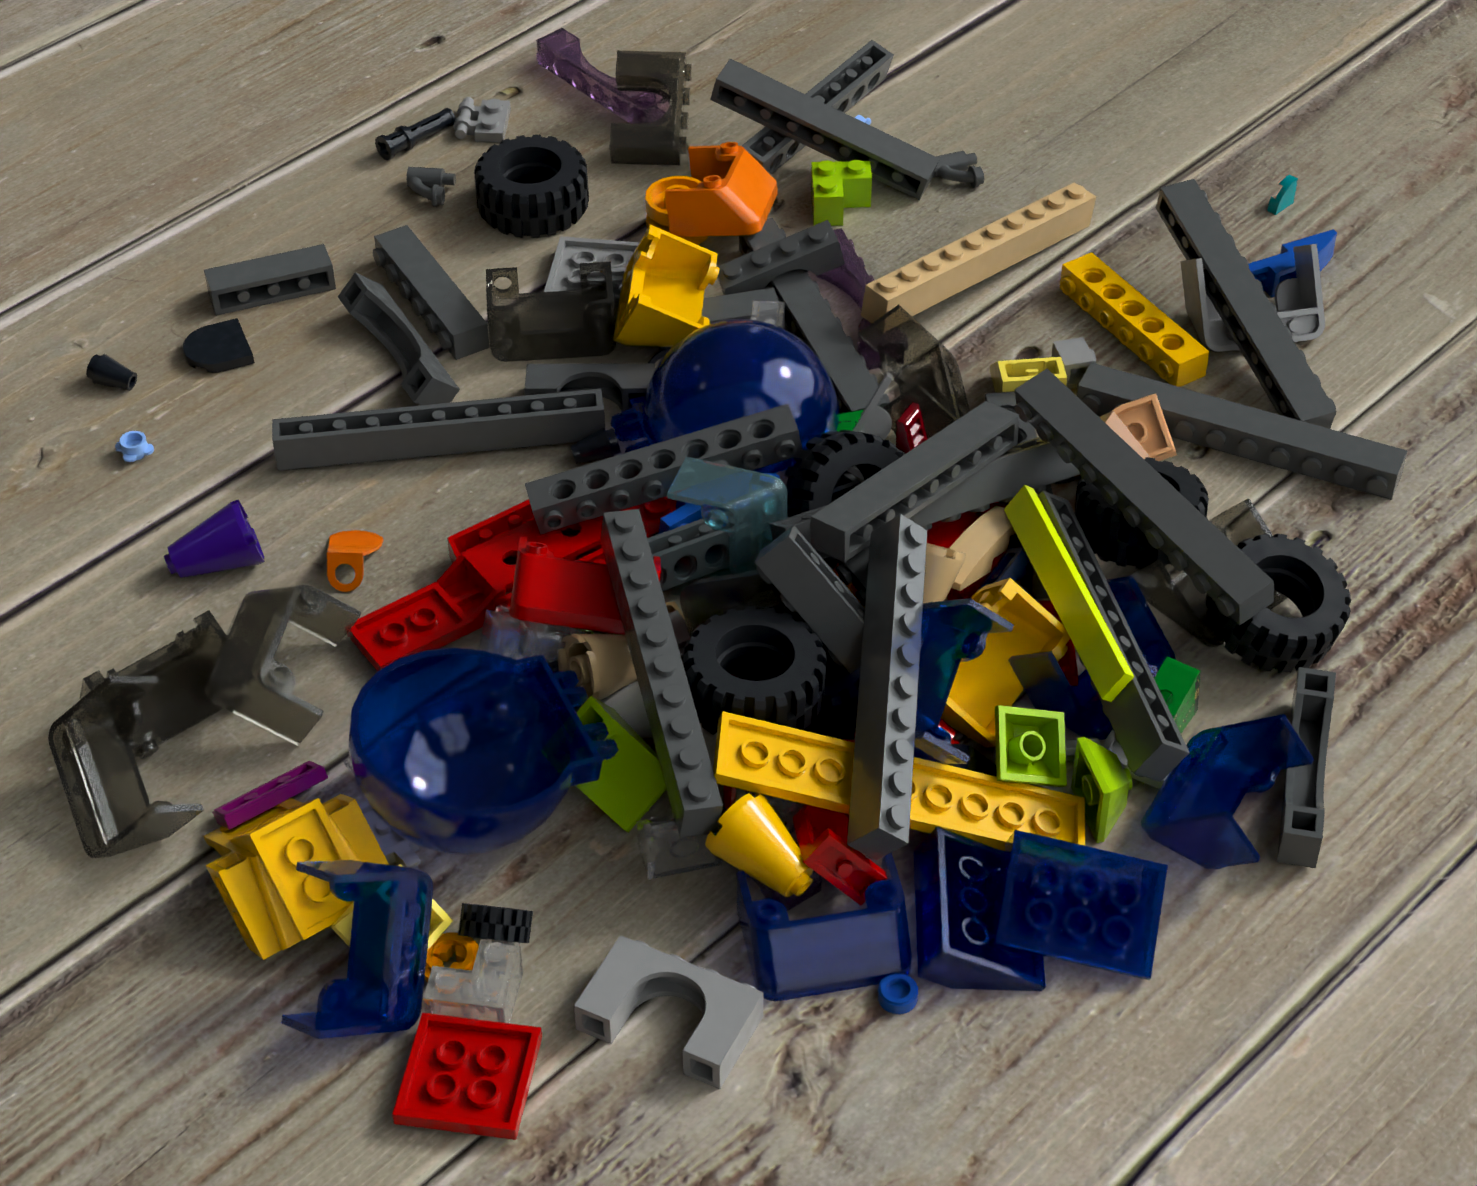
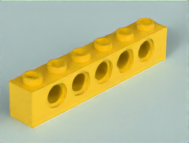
[1060,252,1209,387]

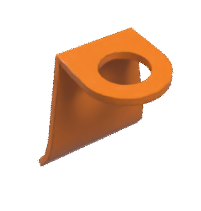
[327,530,384,592]

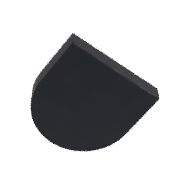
[183,318,255,373]

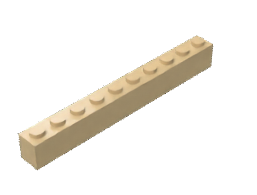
[861,182,1097,331]

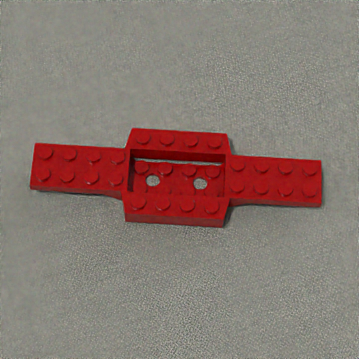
[345,489,690,676]

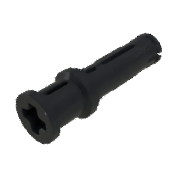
[375,108,456,161]

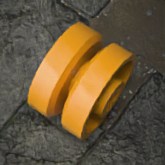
[645,176,708,245]

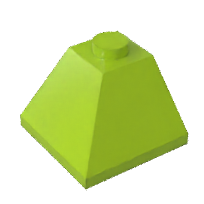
[995,705,1067,787]
[1071,737,1133,843]

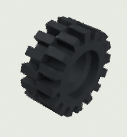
[458,903,533,943]

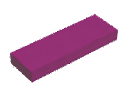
[212,761,328,830]

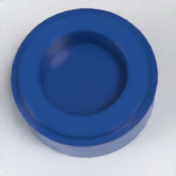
[878,973,918,1014]

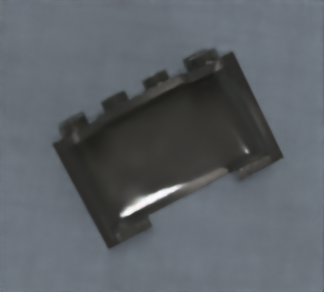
[486,261,617,362]

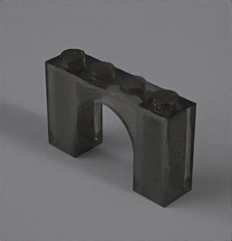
[609,50,692,166]

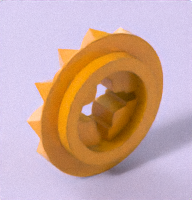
[418,932,481,988]

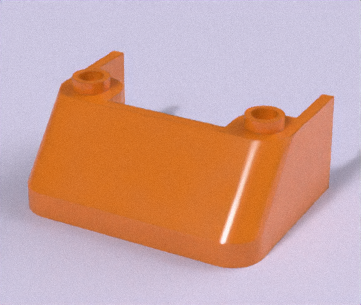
[665,142,778,237]

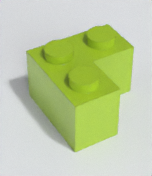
[811,160,872,226]

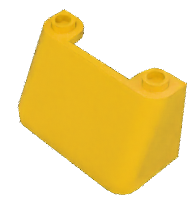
[613,225,720,348]
[917,578,1070,748]

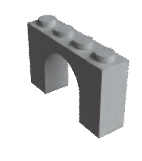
[574,935,763,1089]

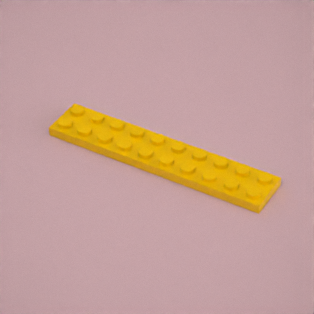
[713,711,1085,868]

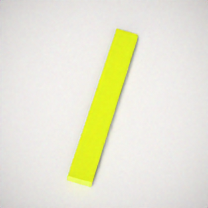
[1004,485,1134,702]

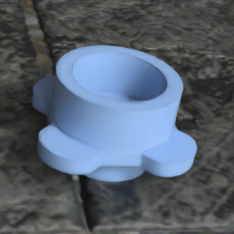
[115,431,154,462]

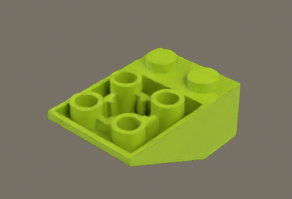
[543,696,667,833]

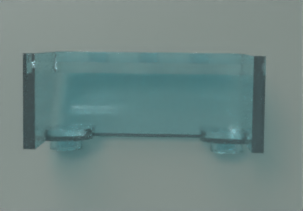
[667,456,787,606]

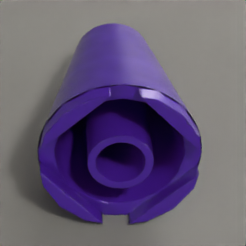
[164,499,265,578]

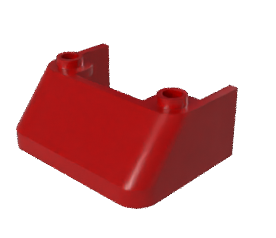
[509,537,661,635]

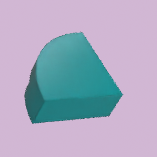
[1267,174,1298,215]

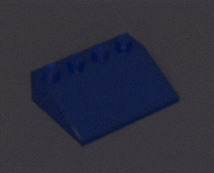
[913,827,1046,991]
[994,830,1168,980]

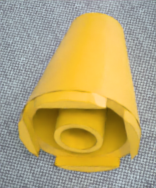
[705,792,813,897]

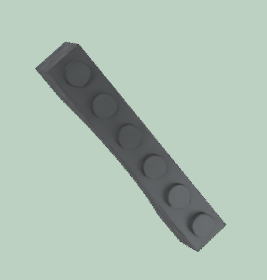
[338,273,460,405]
[1277,667,1336,868]

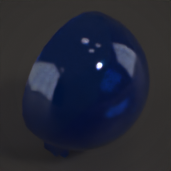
[610,319,840,476]
[348,648,619,855]

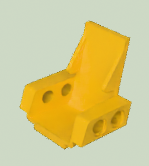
[203,794,391,960]

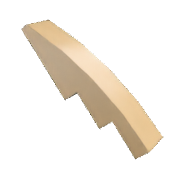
[949,505,1016,591]

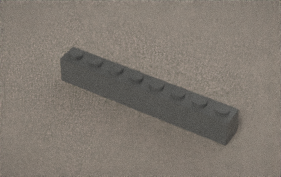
[710,59,940,200]
[810,401,1019,563]

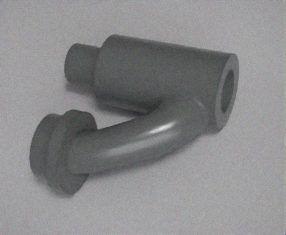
[933,151,984,188]
[406,167,456,207]

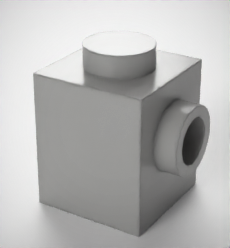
[1051,337,1096,389]

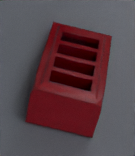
[896,402,927,453]

